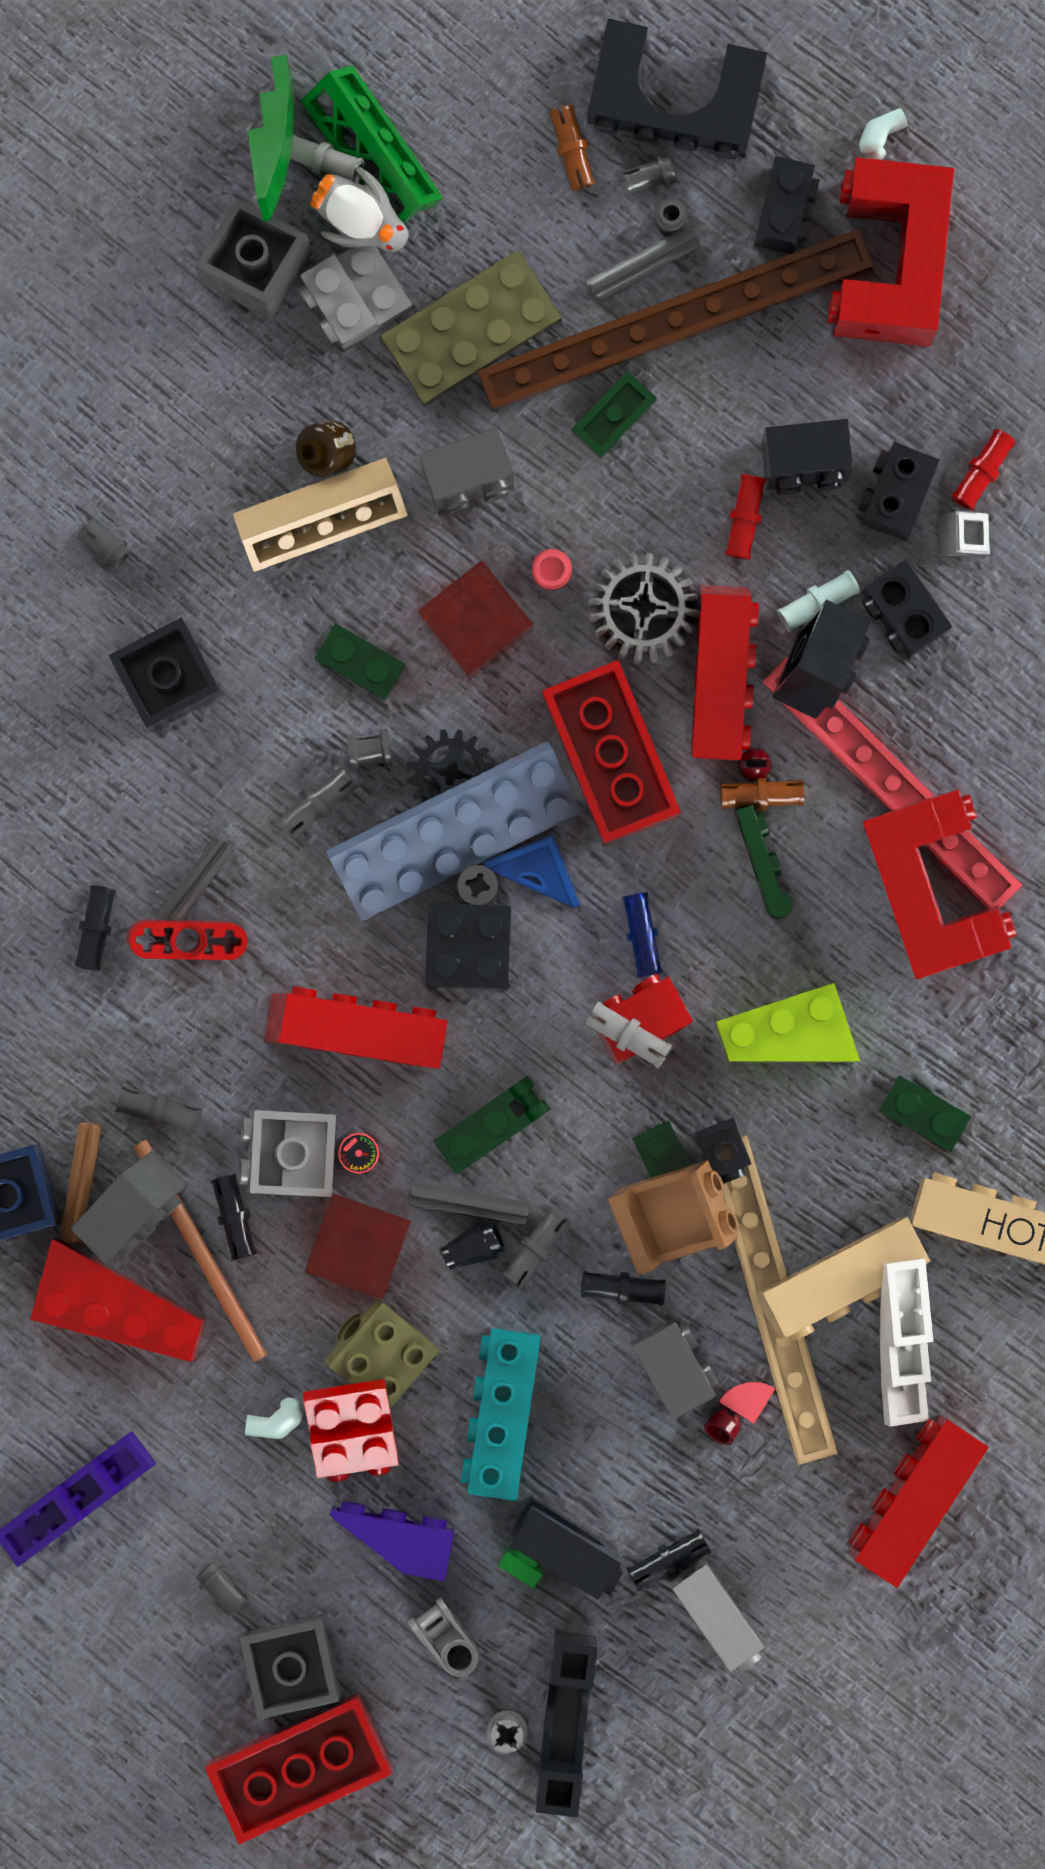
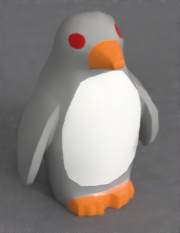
[310,167,409,252]

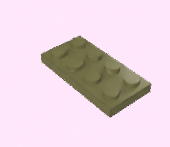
[380,250,562,406]

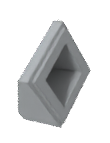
[938,511,990,556]

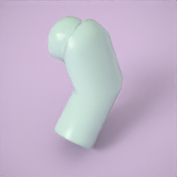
[859,108,908,160]
[245,1398,303,1439]

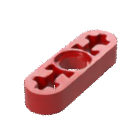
[126,919,248,960]

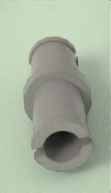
[290,134,365,183]
[585,1002,672,1069]

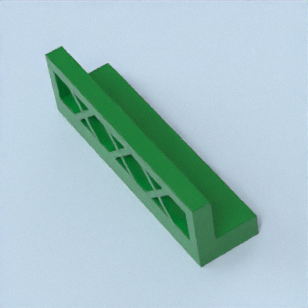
[300,65,443,224]

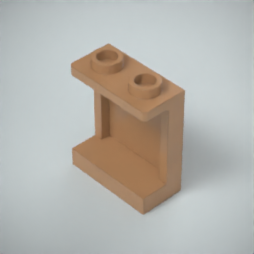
[608,1160,738,1275]

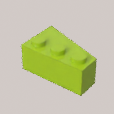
[714,983,860,1063]

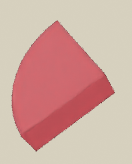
[719,1382,776,1423]

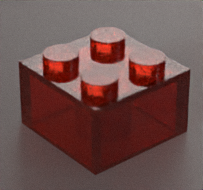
[417,560,533,681]
[305,1193,412,1300]

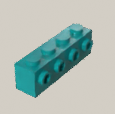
[461,1327,541,1501]

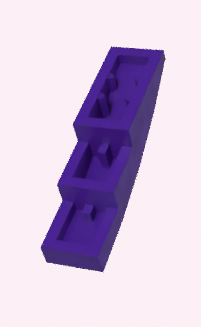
[0,1431,156,1567]

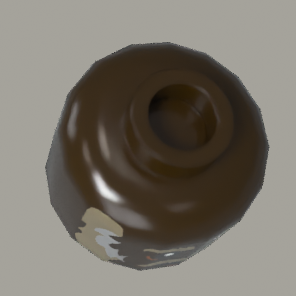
[296,420,356,477]

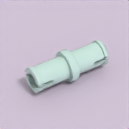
[777,570,860,632]

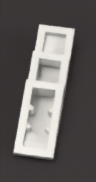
[880,1258,933,1427]

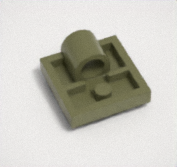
[324,1298,440,1408]

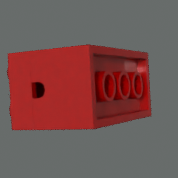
[827,157,955,347]
[863,788,1017,980]

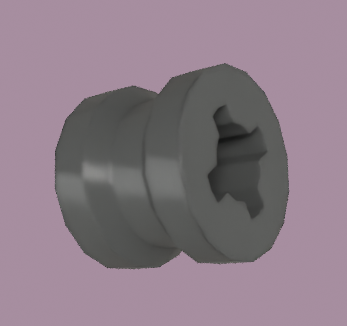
[457,865,498,905]

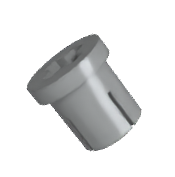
[486,1710,528,1753]

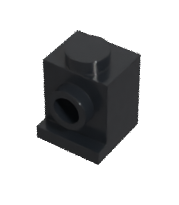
[694,1118,752,1184]

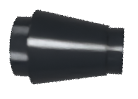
[441,1221,505,1270]

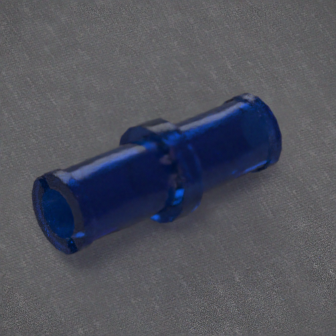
[622,892,663,977]

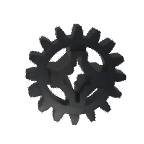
[406,729,495,800]

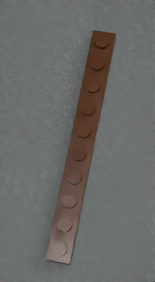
[478,228,873,412]

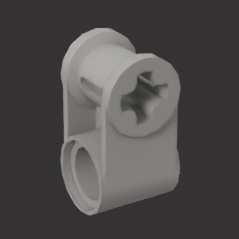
[408,1596,480,1677]

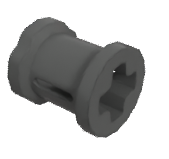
[347,729,393,771]

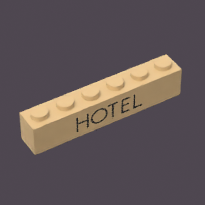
[910,1172,1045,1265]

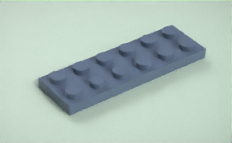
[326,741,582,922]

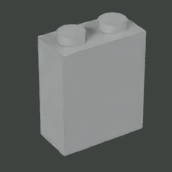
[669,1557,765,1672]

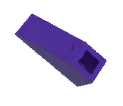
[330,1501,455,1581]

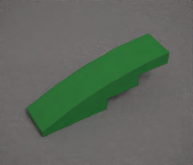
[248,54,295,221]

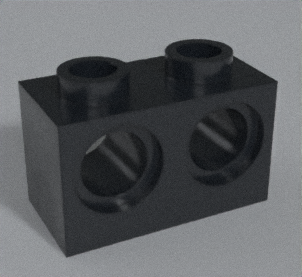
[861,559,953,660]

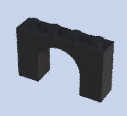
[587,19,768,159]
[510,1496,623,1600]
[536,1631,598,1817]

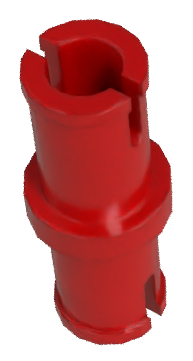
[951,429,1016,511]
[725,474,766,560]

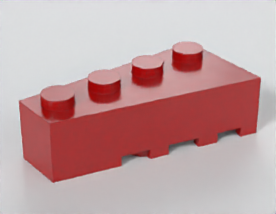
[691,585,759,760]
[264,986,448,1069]
[30,1238,205,1362]

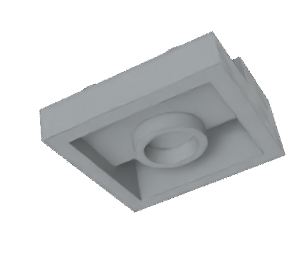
[298,246,413,350]
[238,1110,336,1197]

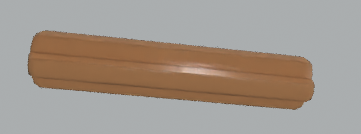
[59,1122,101,1244]

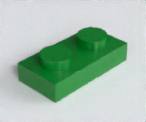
[498,1545,543,1589]

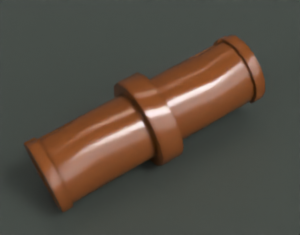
[549,105,596,192]
[720,778,804,811]

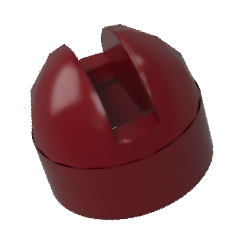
[738,748,772,782]
[704,1408,741,1445]

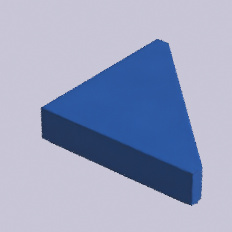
[482,835,580,909]

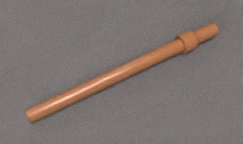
[133,1139,268,1363]

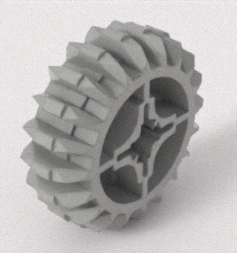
[588,553,699,664]

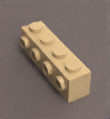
[233,458,408,572]
[755,1217,930,1342]

